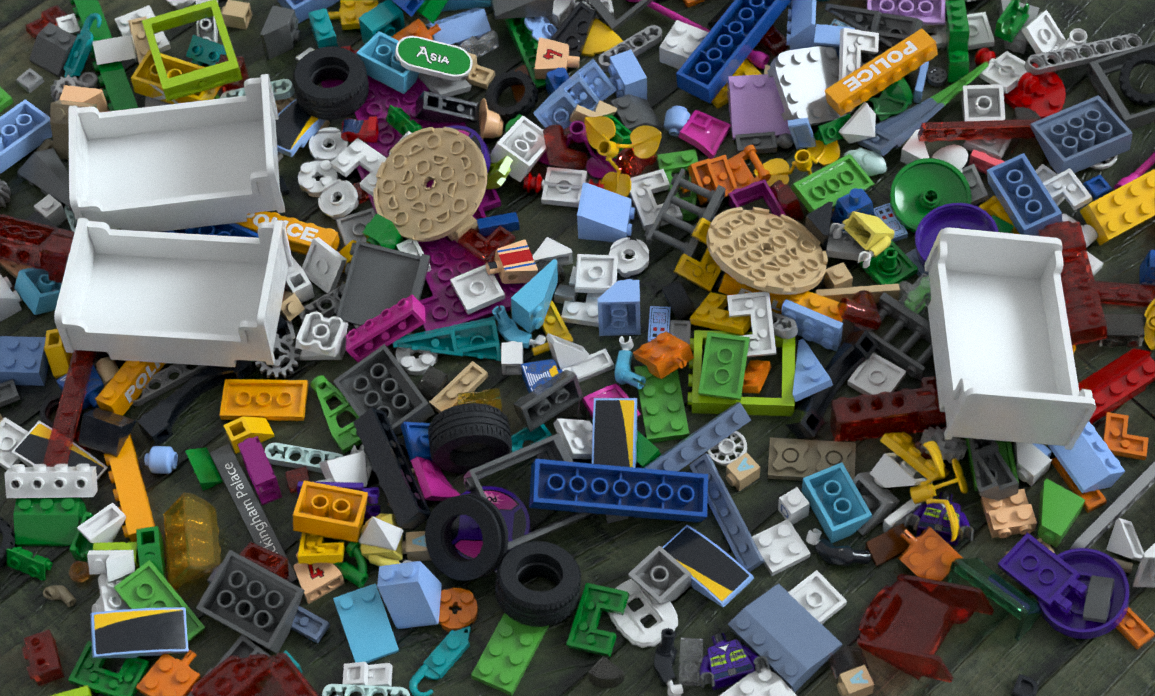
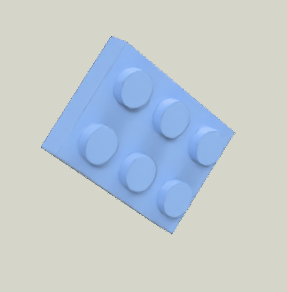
[781,299,843,351]

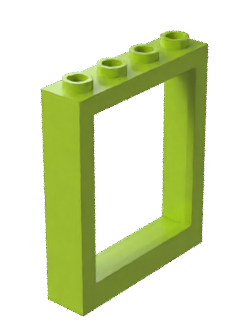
[142,0,242,102]
[688,330,795,416]

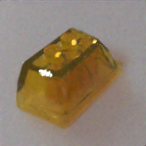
[163,492,221,591]

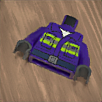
[904,491,974,546]
[699,633,769,691]

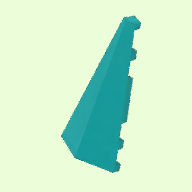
[393,316,501,361]

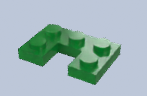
[566,583,630,657]
[68,641,150,696]

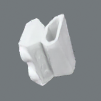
[295,312,348,360]

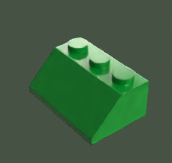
[13,497,86,546]

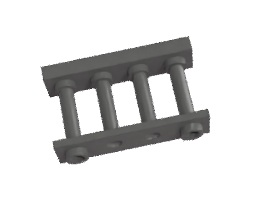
[644,168,726,258]
[854,292,933,381]

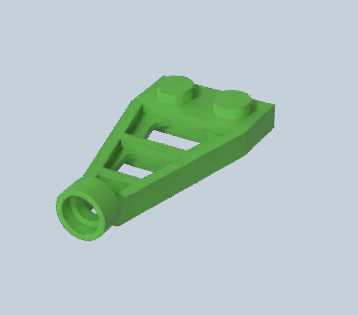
[656,149,698,221]
[310,375,362,454]

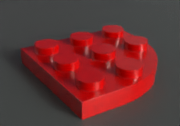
[1003,62,1066,123]

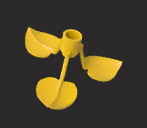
[584,116,662,197]
[754,140,840,211]
[910,441,968,542]

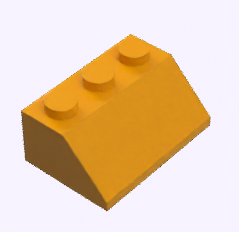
[293,481,368,543]

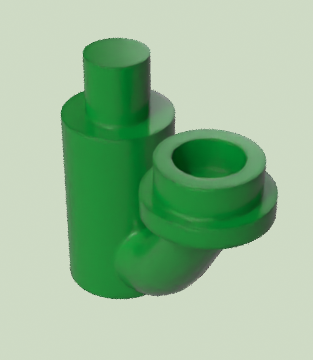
[334,542,368,588]

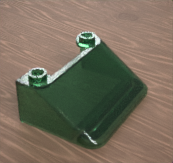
[946,557,1041,641]

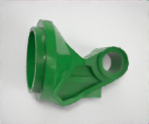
[857,77,913,122]

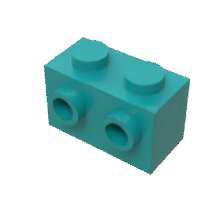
[186,35,234,67]

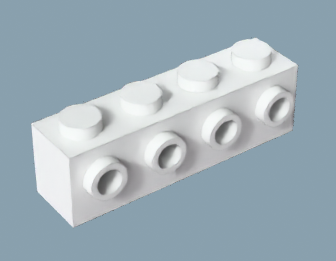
[5,463,98,498]

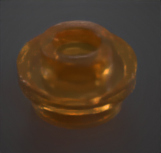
[69,561,91,583]

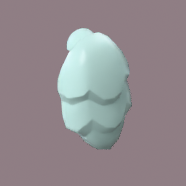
[844,148,887,176]

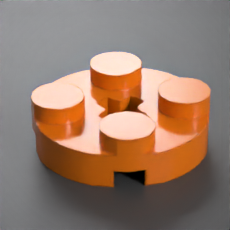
[439,588,478,632]

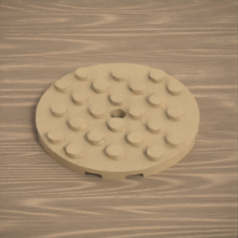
[373,127,487,242]
[706,207,828,295]

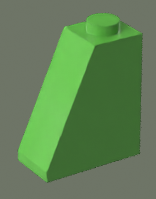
[1037,478,1085,548]

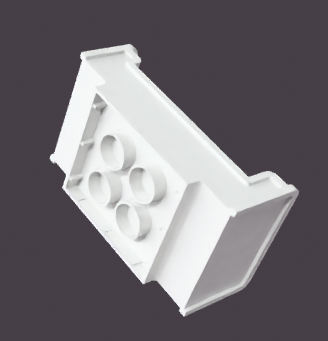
[68,74,285,232]
[54,218,293,367]
[924,228,1096,450]

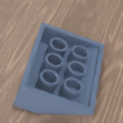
[1030,95,1133,174]
[728,583,843,693]

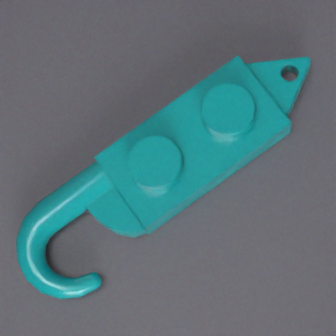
[63,13,102,78]
[409,626,471,696]

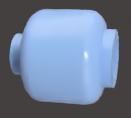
[664,106,691,136]
[145,446,178,474]

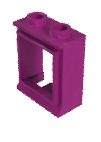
[728,179,786,217]
[238,436,282,506]

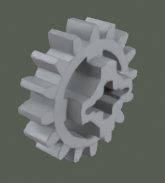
[255,334,300,380]
[920,426,968,463]

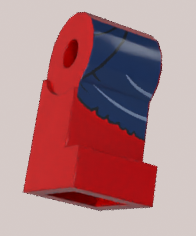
[341,116,379,143]

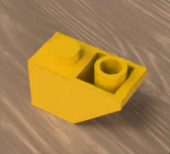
[44,329,77,378]
[224,416,275,454]

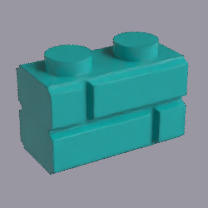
[308,8,338,48]

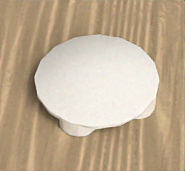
[932,145,968,173]

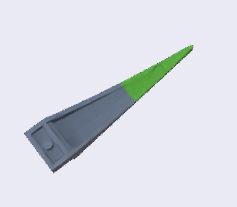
[858,62,989,156]

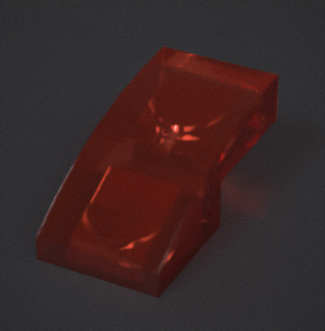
[26,5,67,40]

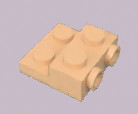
[981,489,1037,538]

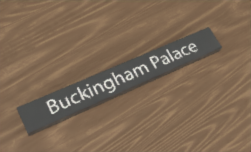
[210,444,299,584]

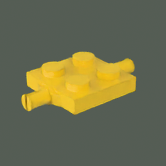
[328,0,379,30]

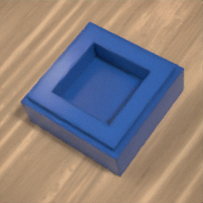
[1083,174,1112,201]

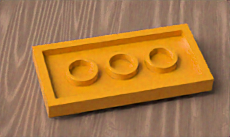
[219,379,309,421]

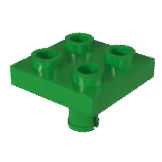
[860,241,918,285]

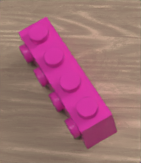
[346,294,426,363]

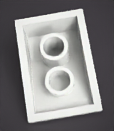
[490,116,555,182]

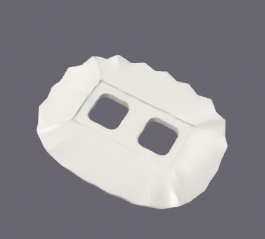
[607,579,678,648]

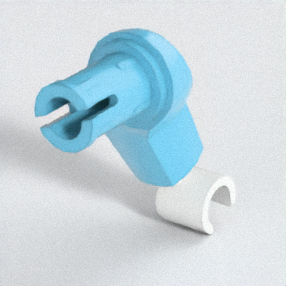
[492,305,547,349]
[614,336,646,389]

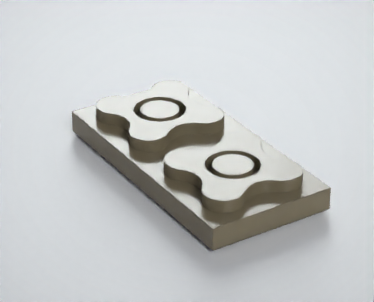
[768,437,856,481]

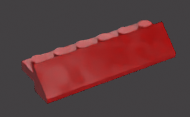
[1078,348,1155,424]

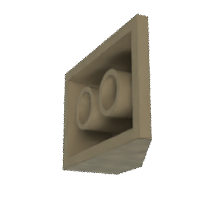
[50,100,97,160]

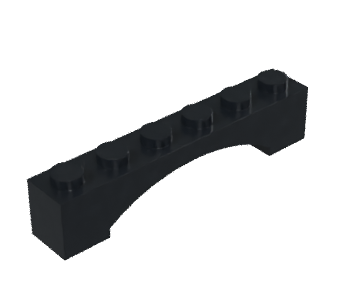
[785,330,879,439]
[137,360,255,446]

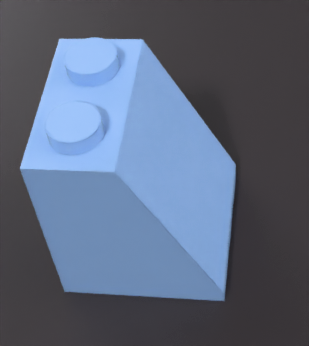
[577,182,635,242]
[377,561,442,629]

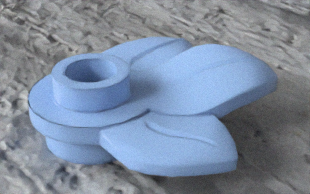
[524,16,557,41]

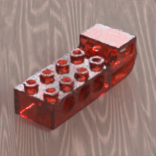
[0,214,75,283]
[1038,221,1107,345]
[830,376,947,442]

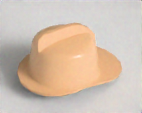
[479,98,503,140]

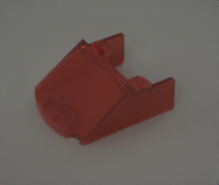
[857,574,994,682]

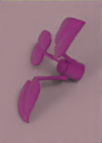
[538,121,619,179]

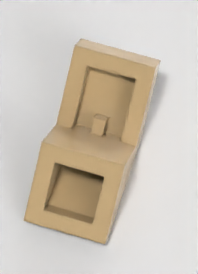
[464,53,495,89]
[569,100,617,123]

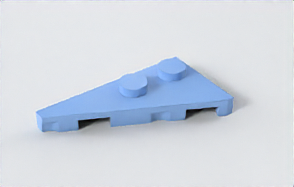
[793,339,833,402]

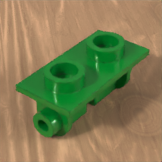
[386,105,422,136]
[814,114,851,145]
[6,547,53,581]

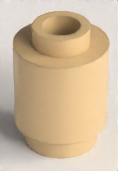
[96,357,119,387]

